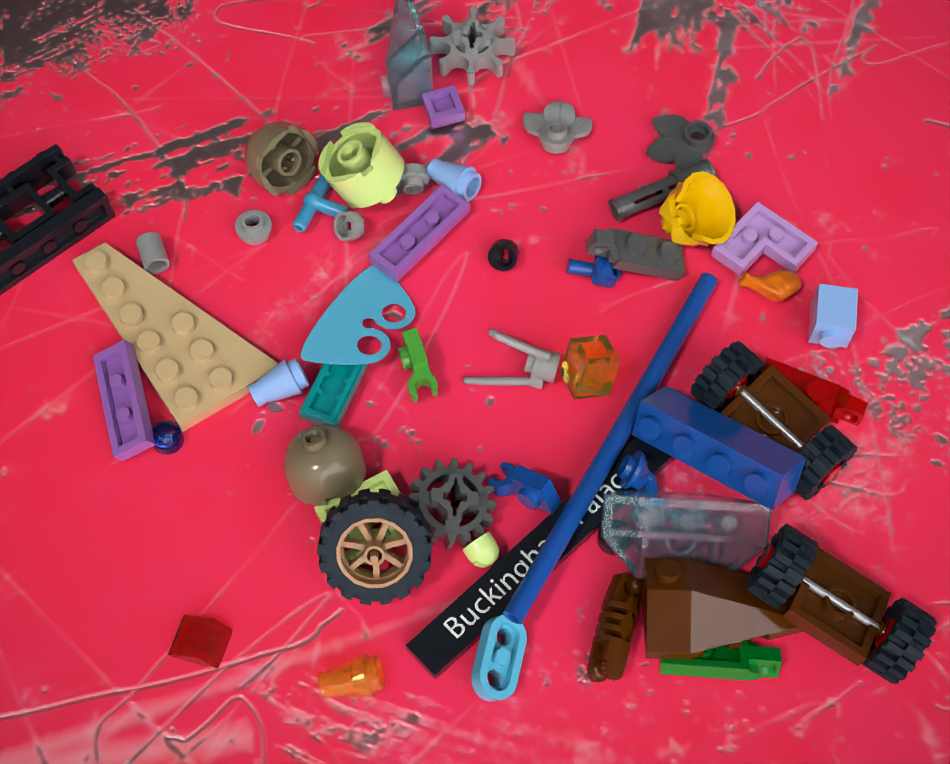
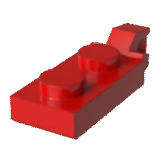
[759,357,868,426]

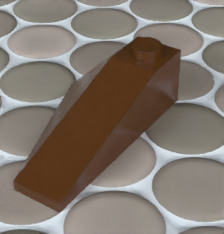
[641,557,804,659]

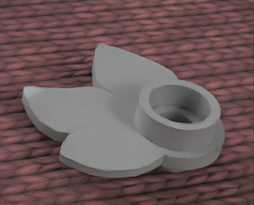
[523,101,592,154]

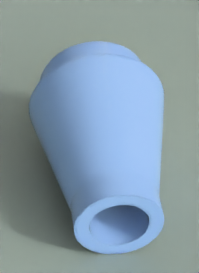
[426,158,482,201]
[248,358,310,407]

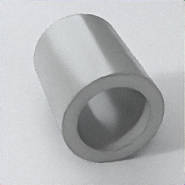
[136,232,170,274]

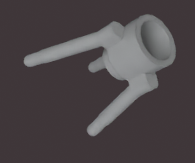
[463,329,561,389]

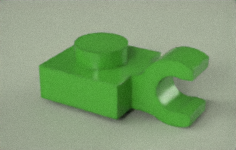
[398,328,438,403]

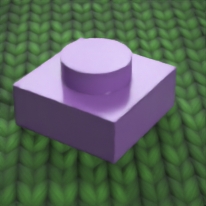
[421,85,465,129]

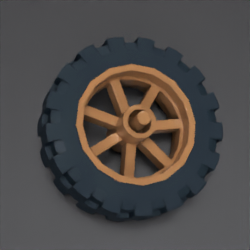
[317,489,432,605]

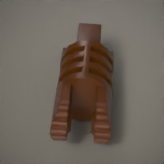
[586,573,642,683]

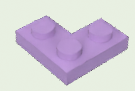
[711,201,818,276]

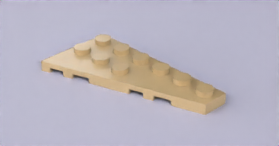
[72,243,279,432]

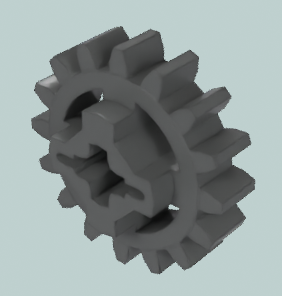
[407,458,497,549]

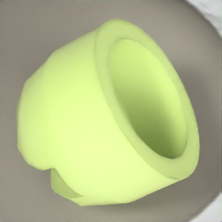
[462,532,499,568]

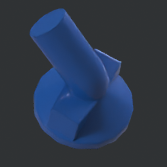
[566,255,621,288]
[617,451,662,505]

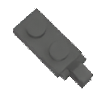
[585,228,686,281]

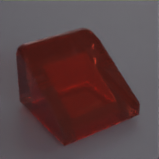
[168,615,232,668]

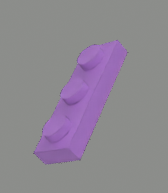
[368,184,470,282]
[93,339,156,461]

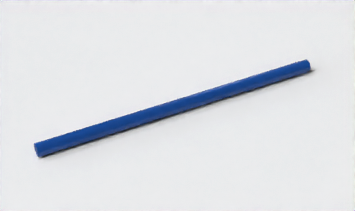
[503,273,718,624]

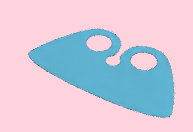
[301,265,416,365]

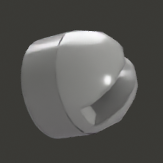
[334,211,366,241]

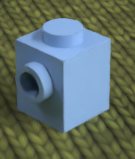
[808,283,858,348]

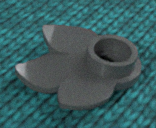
[646,115,715,171]

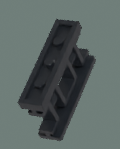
[0,144,116,295]

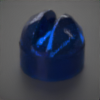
[152,420,184,455]

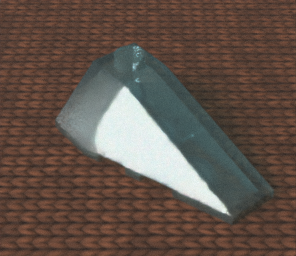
[380,0,433,111]

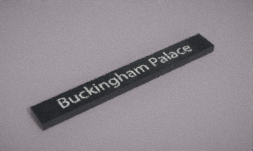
[406,437,671,680]

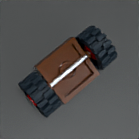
[690,341,858,501]
[745,524,937,684]

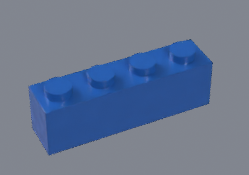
[632,386,807,510]

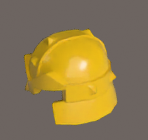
[659,171,735,246]

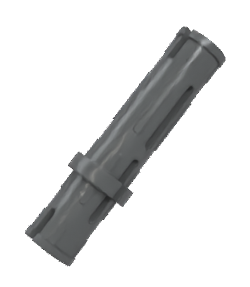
[608,159,716,222]

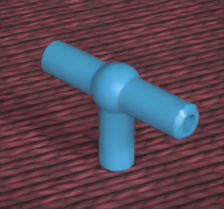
[292,174,349,232]

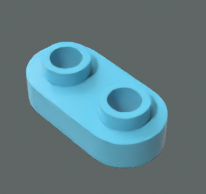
[471,615,527,702]

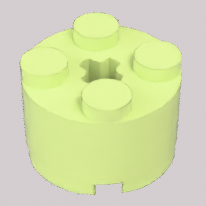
[318,122,405,209]

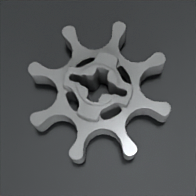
[429,7,515,86]

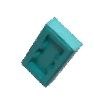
[299,364,368,426]

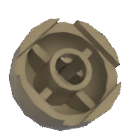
[245,121,319,196]
[283,424,367,506]

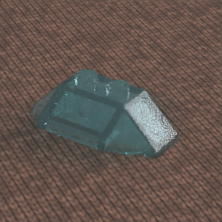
[601,490,771,579]

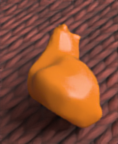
[738,270,801,302]

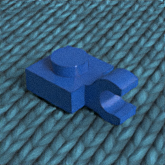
[487,462,562,515]

